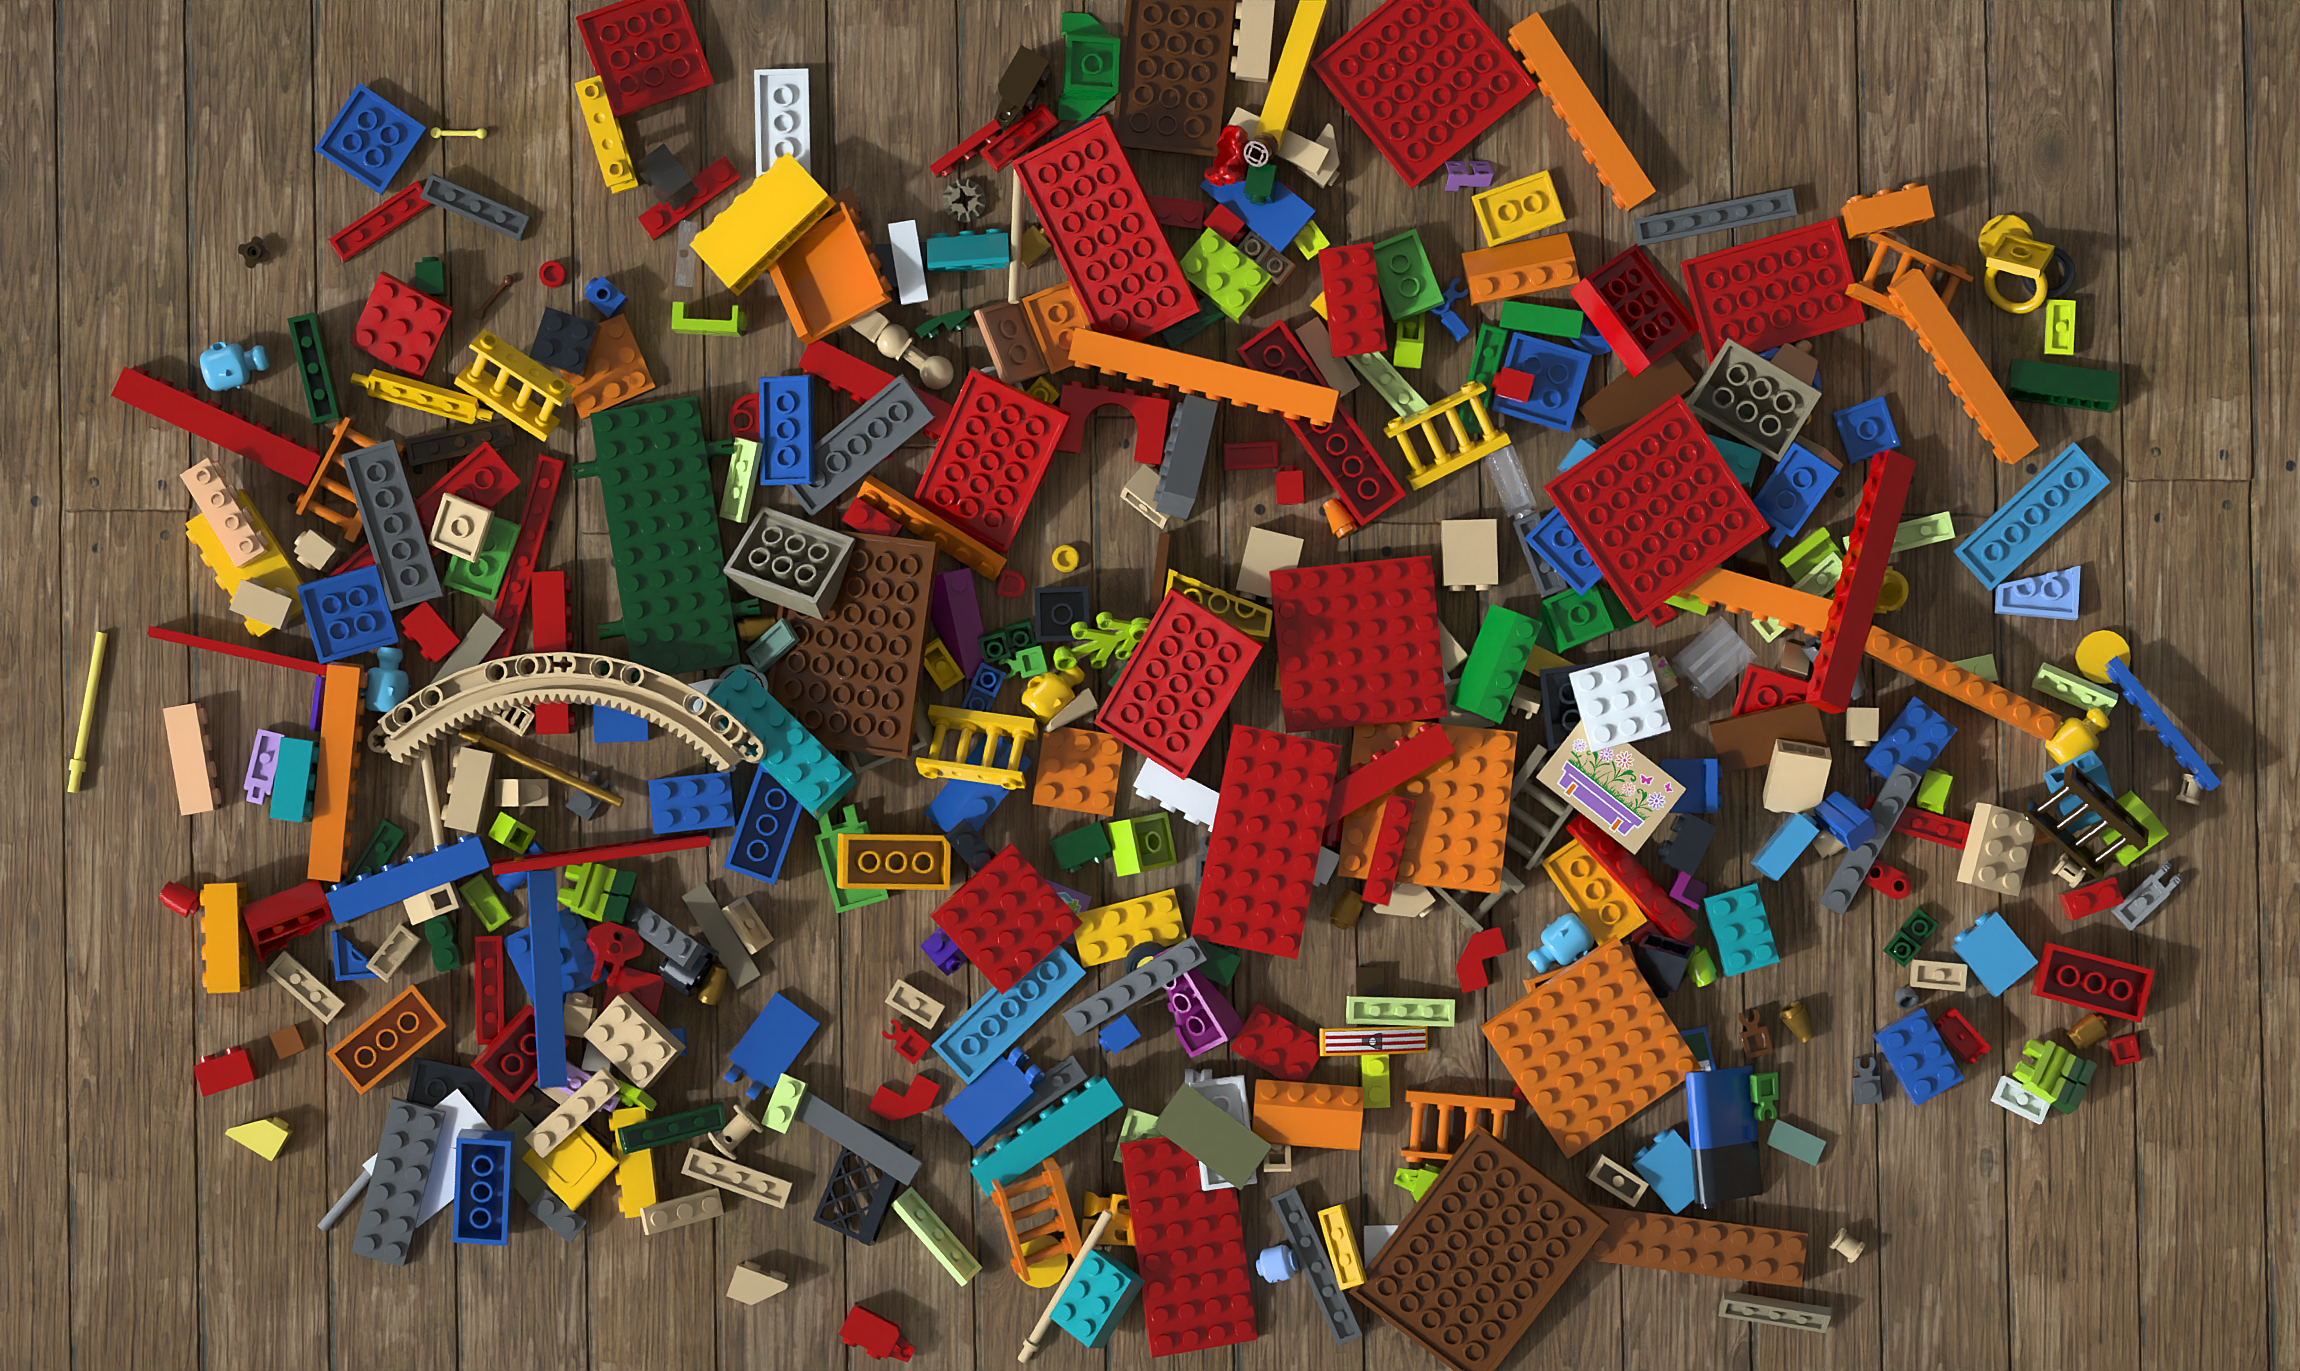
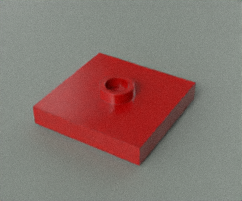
[601,966,666,1018]

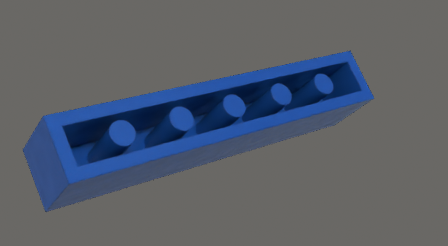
[325,833,492,924]

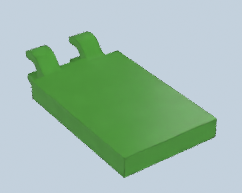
[814,804,889,914]

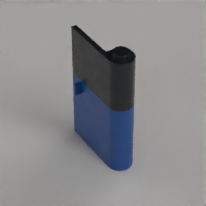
[1685,1065,1762,1208]

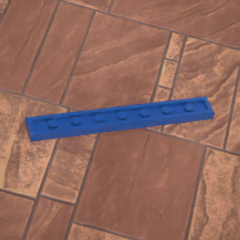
[527,871,567,1089]

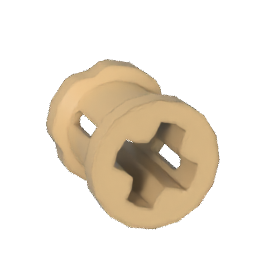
[2175,774,2201,806]
[2051,853,2086,888]
[1829,1228,1865,1263]

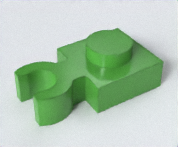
[999,645,1050,679]
[1750,1071,1779,1121]

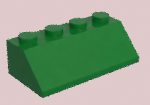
[1450,604,1542,724]

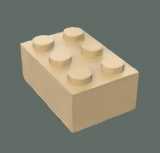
[1956,802,2037,896]
[584,992,686,1090]

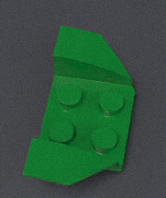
[1058,12,1120,121]
[1534,582,1638,656]

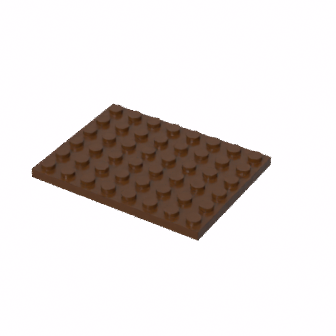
[767,530,940,760]
[1349,1124,1609,1371]

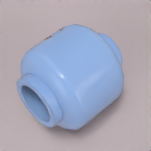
[1256,1245,1298,1283]

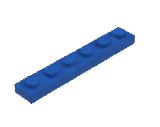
[2104,656,2221,791]

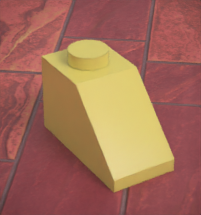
[225,1117,293,1161]

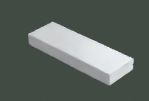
[888,220,929,305]

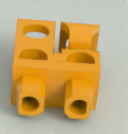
[1081,1189,1134,1246]

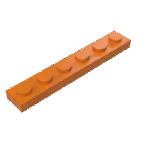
[856,474,1007,582]

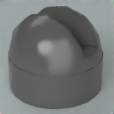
[1895,985,1918,1009]

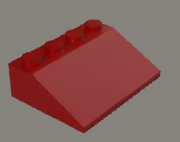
[1569,244,1699,378]

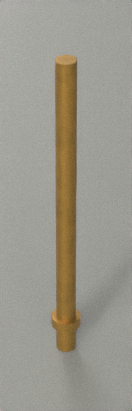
[459,727,625,808]

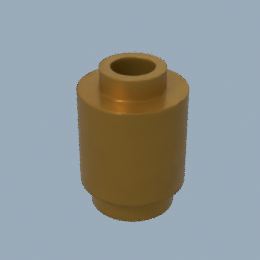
[1329,888,1364,930]
[2066,1012,2108,1051]

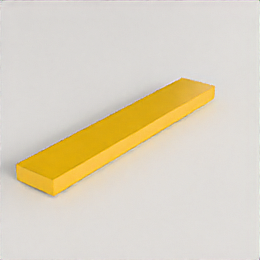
[1254,0,1329,151]

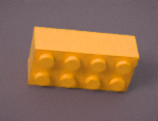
[837,833,951,890]
[200,882,250,993]

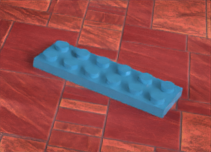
[1953,442,2110,591]
[931,944,1086,1085]

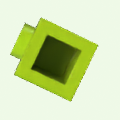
[1917,769,1953,814]
[488,812,536,855]

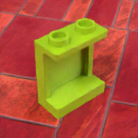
[672,301,747,337]
[1778,527,1844,601]

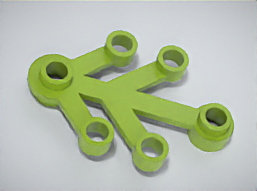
[1053,612,1151,671]

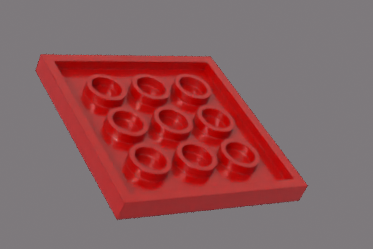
[575,0,714,119]
[930,843,1083,995]

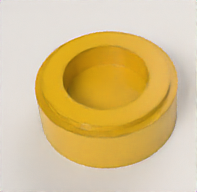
[1052,545,1079,572]

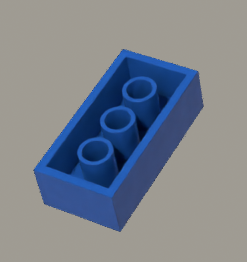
[723,765,804,885]
[452,1128,516,1246]

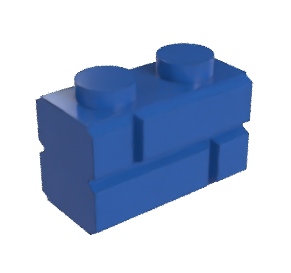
[1813,791,1877,851]

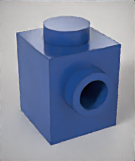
[584,276,628,319]
[1098,1013,1141,1055]

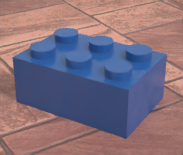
[1861,696,1957,781]
[648,772,738,834]
[1872,1007,1964,1106]

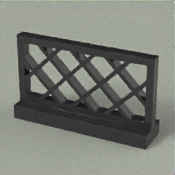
[813,1120,916,1246]

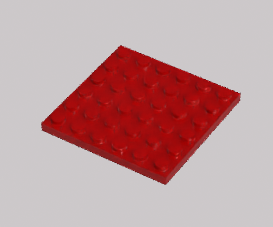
[1309,0,1537,190]
[1543,393,1770,621]
[1269,555,1447,733]

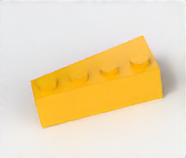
[1165,569,1273,642]

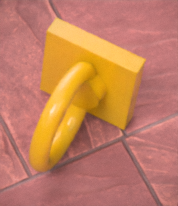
[1984,233,2055,314]

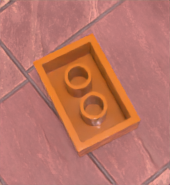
[1840,182,1935,241]

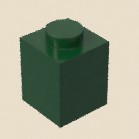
[1243,164,1280,206]
[415,257,448,297]

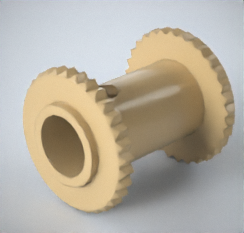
[708,1105,763,1160]

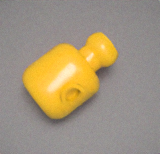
[1022,665,1085,724]
[2045,707,2110,765]

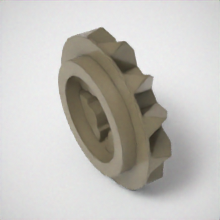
[943,179,986,222]

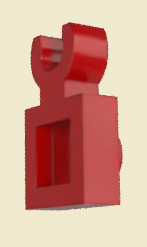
[881,1019,931,1065]

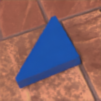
[332,931,380,981]

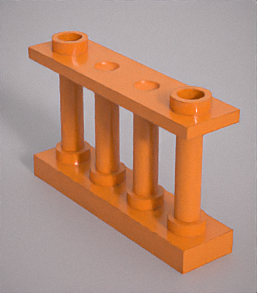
[1845,231,1974,321]
[295,417,406,544]
[1400,1089,1515,1162]
[990,1157,1082,1282]

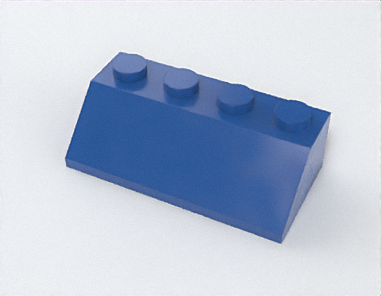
[924,734,1033,833]

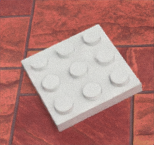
[1569,652,1671,753]

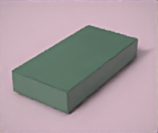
[745,618,800,673]
[1765,1119,1826,1166]

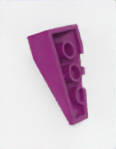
[930,568,992,680]
[1153,945,1245,1058]

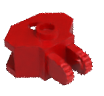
[585,922,644,987]

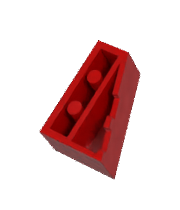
[240,879,332,964]

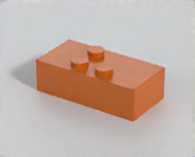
[327,984,449,1095]

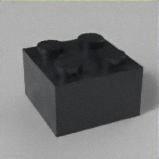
[529,307,601,378]
[1034,586,1090,643]
[1657,813,1717,876]

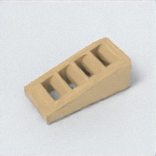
[1042,688,1098,733]
[490,704,536,737]

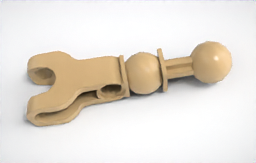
[847,310,954,390]

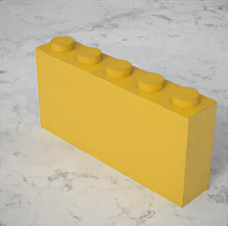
[689,152,836,296]
[185,488,304,638]

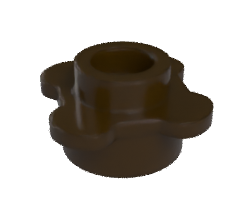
[238,236,270,268]

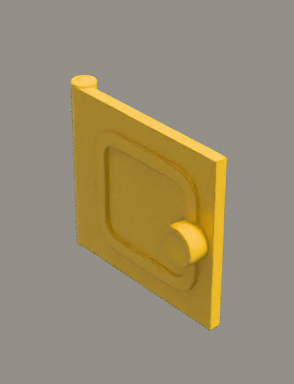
[522,1124,620,1211]

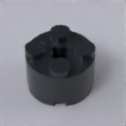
[658,934,719,997]

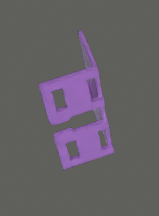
[1445,161,1493,191]

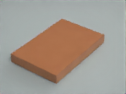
[974,297,1050,385]

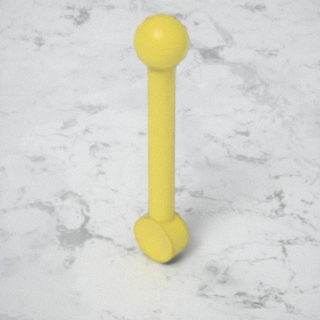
[431,127,487,139]

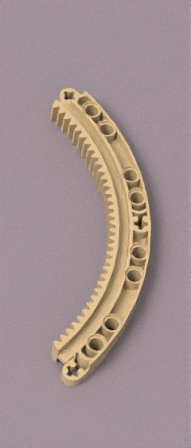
[367,652,767,774]

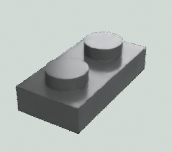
[528,1187,588,1243]

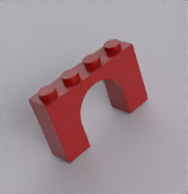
[1054,381,1170,466]

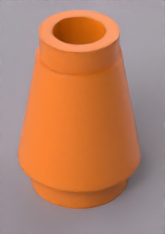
[1323,497,1358,539]

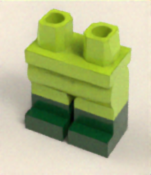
[557,862,637,926]
[2012,1039,2098,1115]

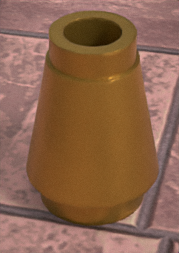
[736,615,776,643]
[698,963,728,1006]
[1780,1001,1815,1043]

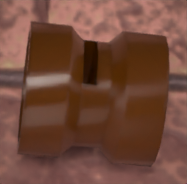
[1244,132,1279,167]

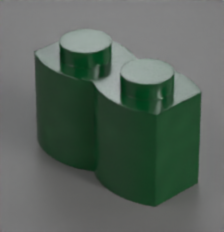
[425,915,464,973]

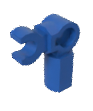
[1429,278,1472,342]

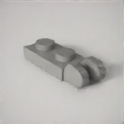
[2111,861,2183,931]

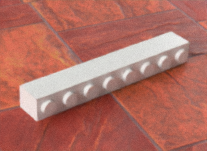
[1133,758,1340,887]

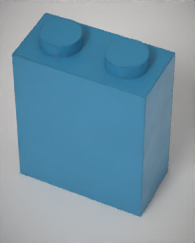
[2043,750,2115,834]
[1750,813,1819,881]
[1951,911,2038,997]
[1631,1128,1695,1215]

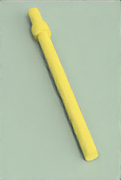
[68,632,108,793]

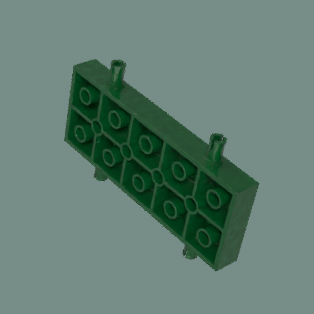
[571,396,761,681]

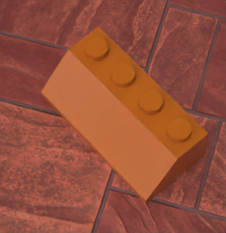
[1461,233,1580,307]
[1252,1079,1364,1150]

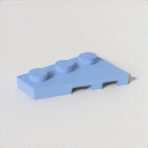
[1995,566,2081,620]

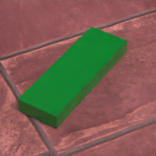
[1500,300,1584,339]

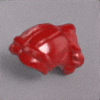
[1204,125,1249,187]

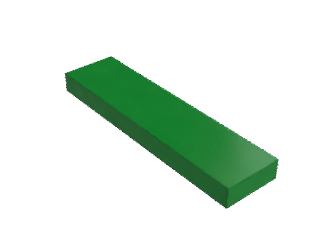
[1458,323,1508,435]

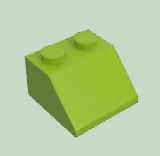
[2089,790,2169,866]
[1107,812,1178,877]

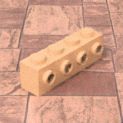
[180,458,269,569]

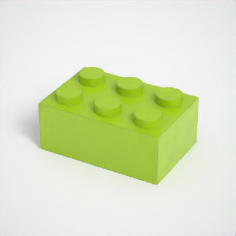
[1180,227,1273,324]

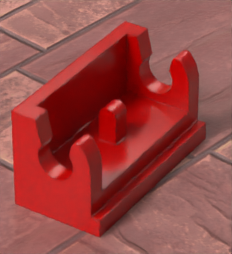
[1932,1007,1992,1065]

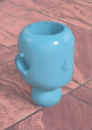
[200,341,270,391]
[362,647,411,712]
[1528,913,1594,973]

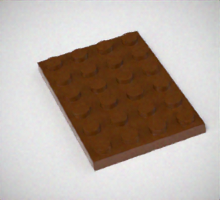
[1113,0,1235,158]

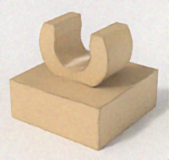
[1511,684,1541,719]

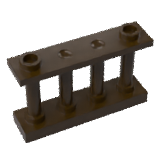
[2023,763,2149,881]

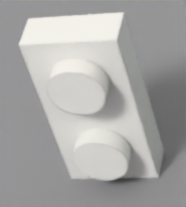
[1991,1076,2050,1124]

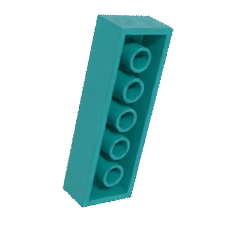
[701,666,857,821]
[970,1074,1124,1197]

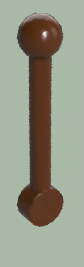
[473,275,514,320]

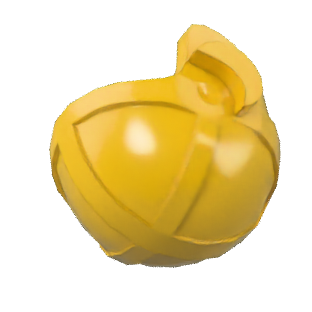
[1874,566,1909,614]

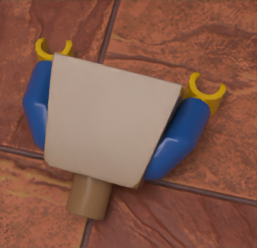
[1759,339,1822,425]

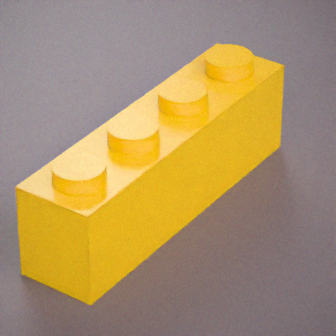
[609,1106,659,1218]

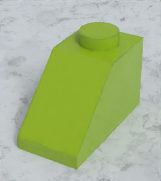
[1393,312,1425,369]

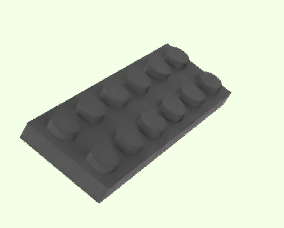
[786,374,936,517]
[341,439,444,611]
[351,1097,446,1267]

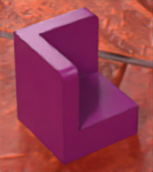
[1667,871,1707,910]

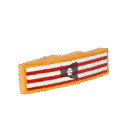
[1320,1026,1428,1056]

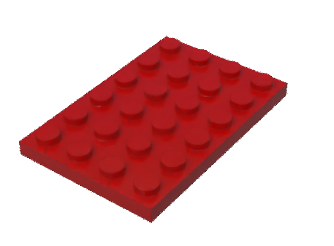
[1680,218,1866,366]
[912,367,1071,554]
[1093,587,1265,780]

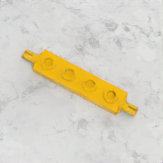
[351,369,494,424]

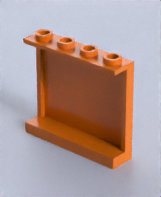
[768,201,892,345]

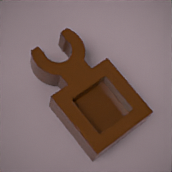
[1738,1009,1774,1059]

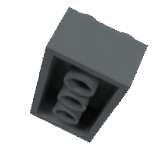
[1153,394,1218,520]

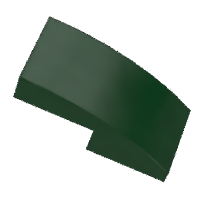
[915,310,972,341]
[978,618,1037,664]
[1883,906,1939,968]

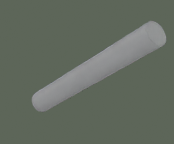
[317,1169,371,1232]

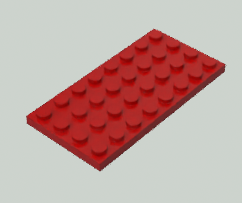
[1011,114,1202,341]
[1190,723,1341,960]
[1120,1135,1258,1358]

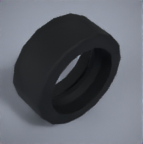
[2021,247,2075,299]

